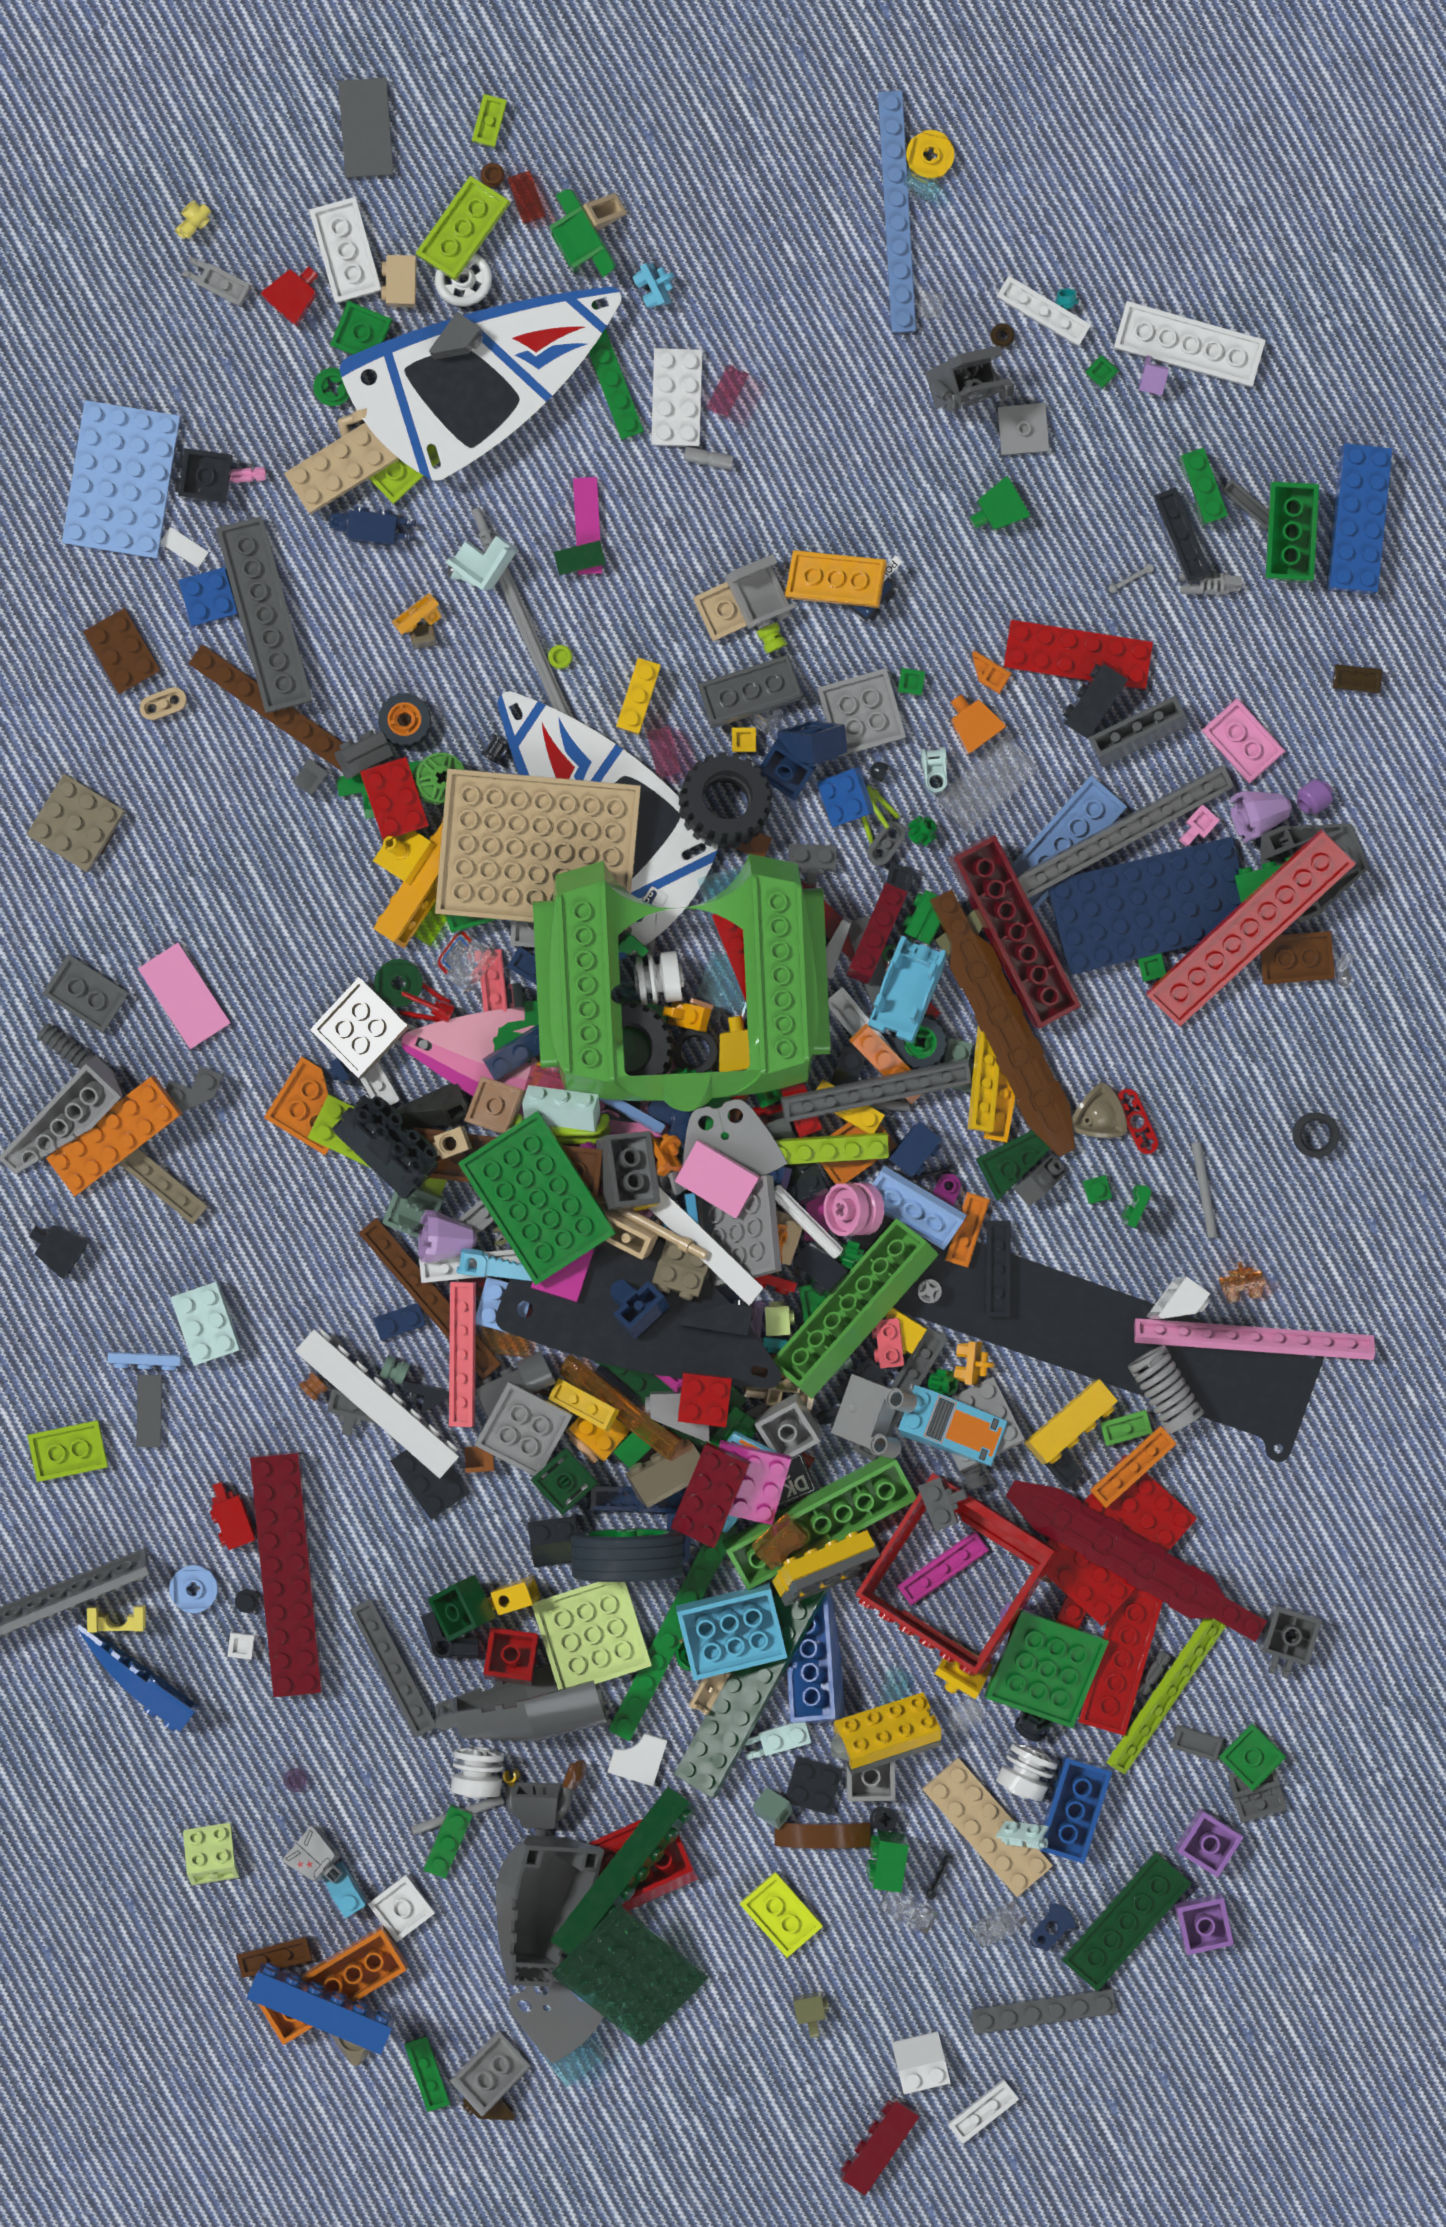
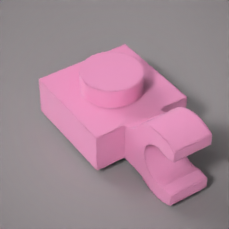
[1179,804,1220,847]

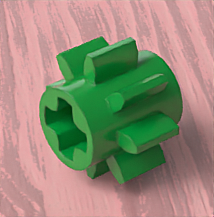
[908,815,937,846]
[836,1240,864,1270]
[928,1369,958,1397]

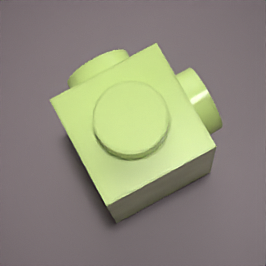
[764,1301,794,1336]

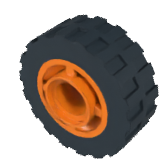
[378,693,432,748]

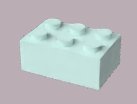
[170,1281,242,1366]

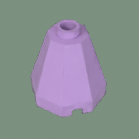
[1230,791,1292,843]
[418,1210,477,1263]

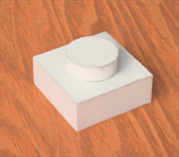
[227,1632,255,1660]

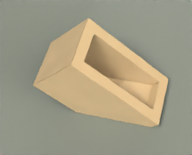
[583,193,627,231]

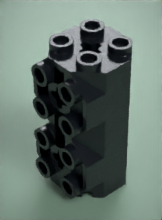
[332,1094,439,1199]

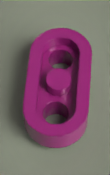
[932,1173,961,1206]

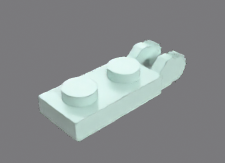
[745,1723,811,1760]

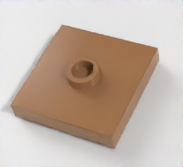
[464,1076,526,1134]

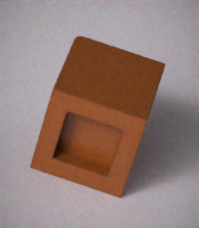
[465,1446,495,1473]

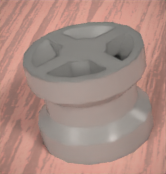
[917,1278,942,1303]

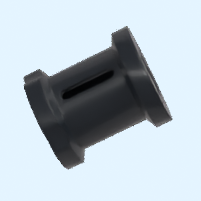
[480,733,509,764]

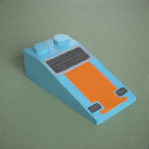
[898,1385,1008,1467]

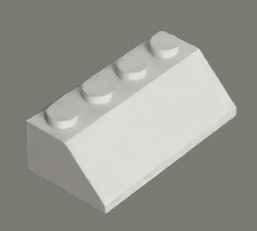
[1147,1276,1210,1319]

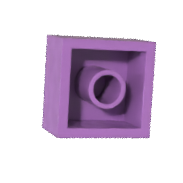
[1174,1807,1244,1878]
[1174,1893,1234,1955]

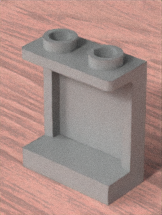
[725,554,797,629]

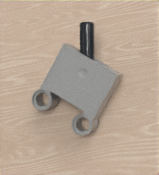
[816,1374,917,1459]

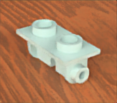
[996,1820,1049,1850]

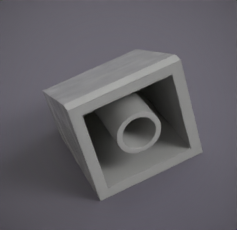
[645,1391,709,1441]

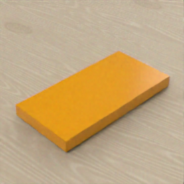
[785,550,887,608]

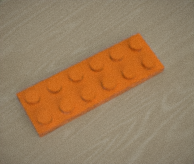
[46,1075,183,1197]

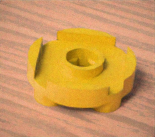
[906,130,954,180]

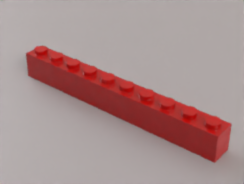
[710,912,822,1138]

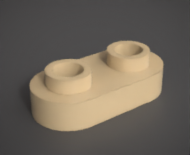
[140,687,187,721]

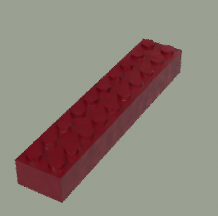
[250,1451,323,1697]

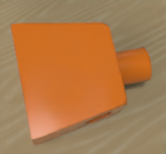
[950,694,1006,755]

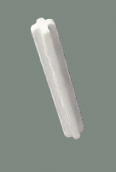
[774,1185,843,1258]

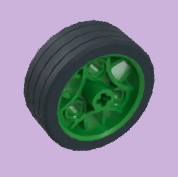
[571,1528,683,1582]

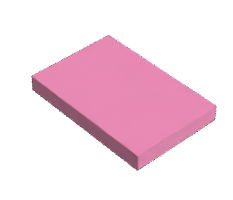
[1201,698,1285,784]
[675,1139,761,1218]

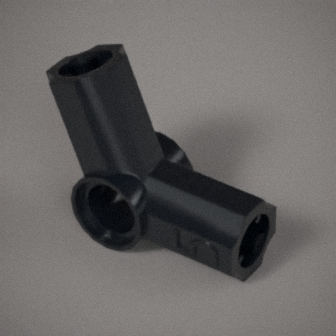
[420,1611,479,1659]

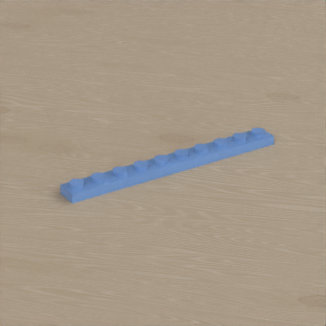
[878,91,916,334]

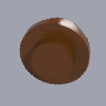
[481,163,505,188]

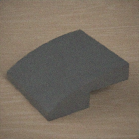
[1227,1769,1287,1824]

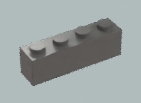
[1088,696,1188,768]

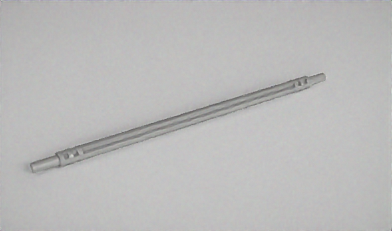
[471,507,572,717]

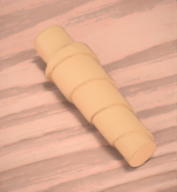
[564,1425,599,1464]

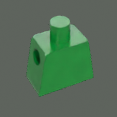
[969,476,1031,532]

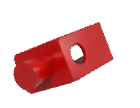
[260,266,319,328]

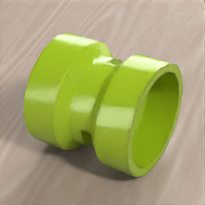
[756,622,787,654]

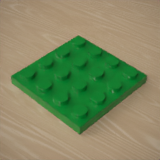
[984,1609,1109,1728]

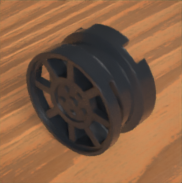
[1014,1711,1053,1742]

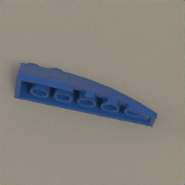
[787,1589,845,1723]
[77,1622,199,1732]

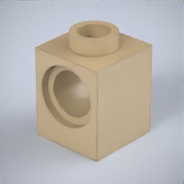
[433,1126,473,1159]

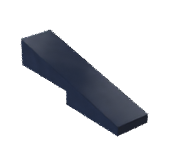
[587,1485,686,1513]

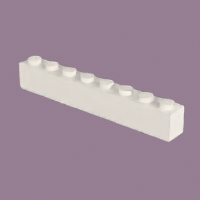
[295,1329,459,1478]

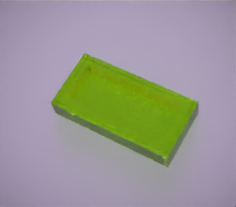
[413,901,447,947]

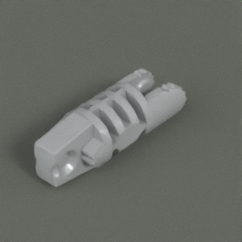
[1179,573,1242,595]

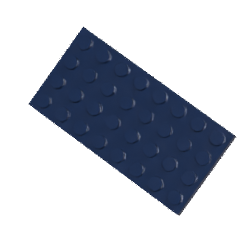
[1048,836,1241,975]

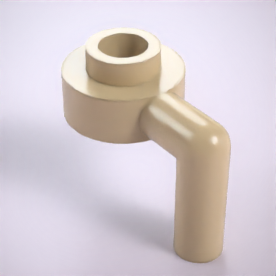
[338,408,367,437]

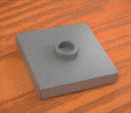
[997,403,1050,456]

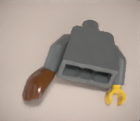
[503,1760,587,1836]

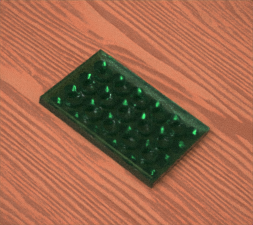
[551,1904,708,2046]

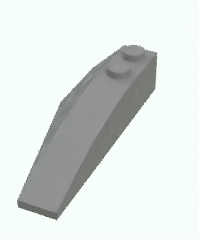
[0,1055,123,1174]

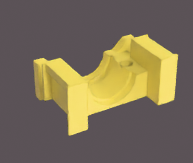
[87,1605,146,1632]

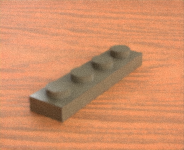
[119,1148,208,1225]

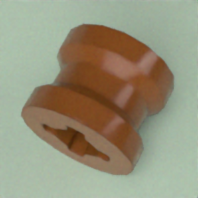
[299,1371,329,1401]

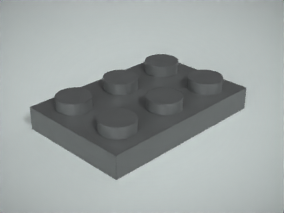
[42,954,130,1034]

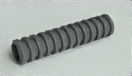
[37,1023,125,1088]

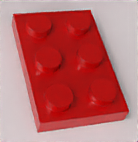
[360,756,429,840]

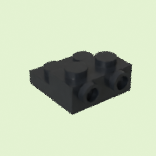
[175,448,233,504]

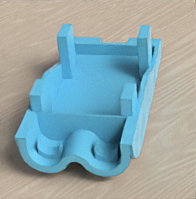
[867,936,946,1043]

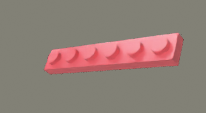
[449,1281,476,1427]

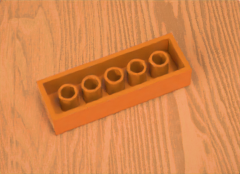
[258,1925,408,2045]

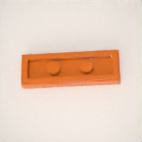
[945,1192,990,1268]

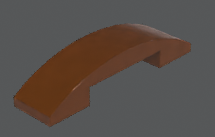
[775,1822,870,1849]

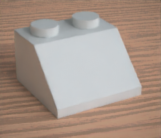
[892,2031,950,2094]

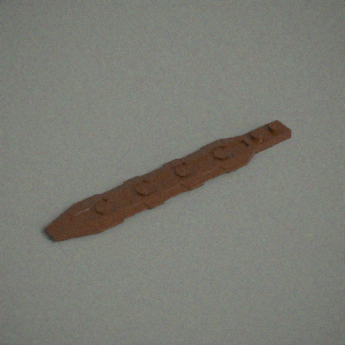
[929,889,1075,1157]

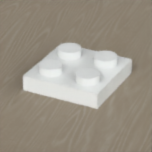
[368,1874,435,1942]

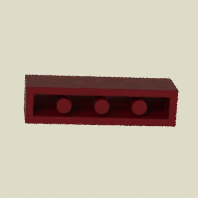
[846,883,907,984]
[840,2096,920,2196]

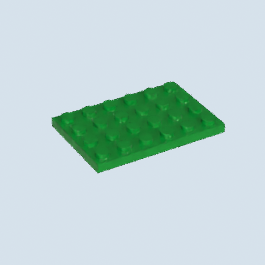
[458,1111,617,1285]

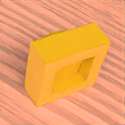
[732,727,756,752]

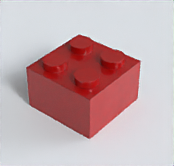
[677,1371,732,1427]
[483,1627,539,1686]

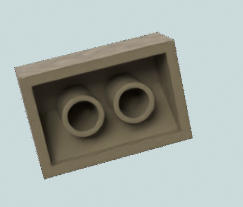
[625,1439,700,1508]

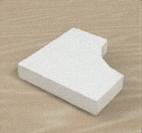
[607,1733,667,1786]

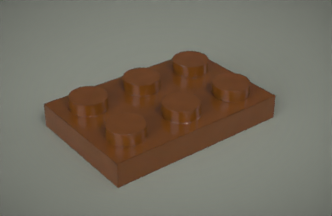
[83,608,161,695]
[1260,931,1335,985]

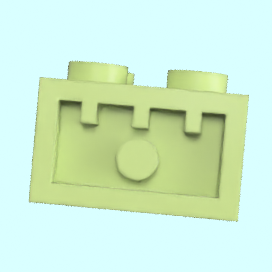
[183,1823,239,1885]

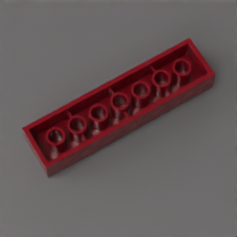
[948,835,1081,1029]

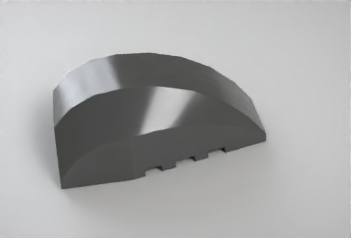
[496,1835,604,1987]

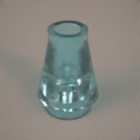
[904,172,941,203]

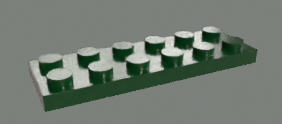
[1061,1851,1192,1992]

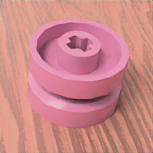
[824,1183,884,1236]

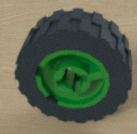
[894,1013,949,1068]

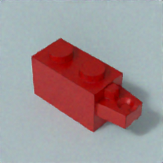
[210,1481,257,1550]

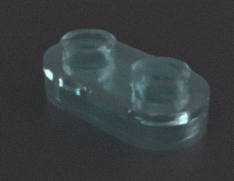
[879,1667,908,1706]

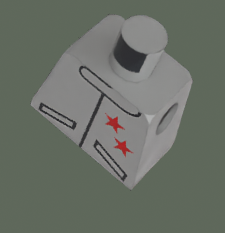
[282,1825,343,1883]

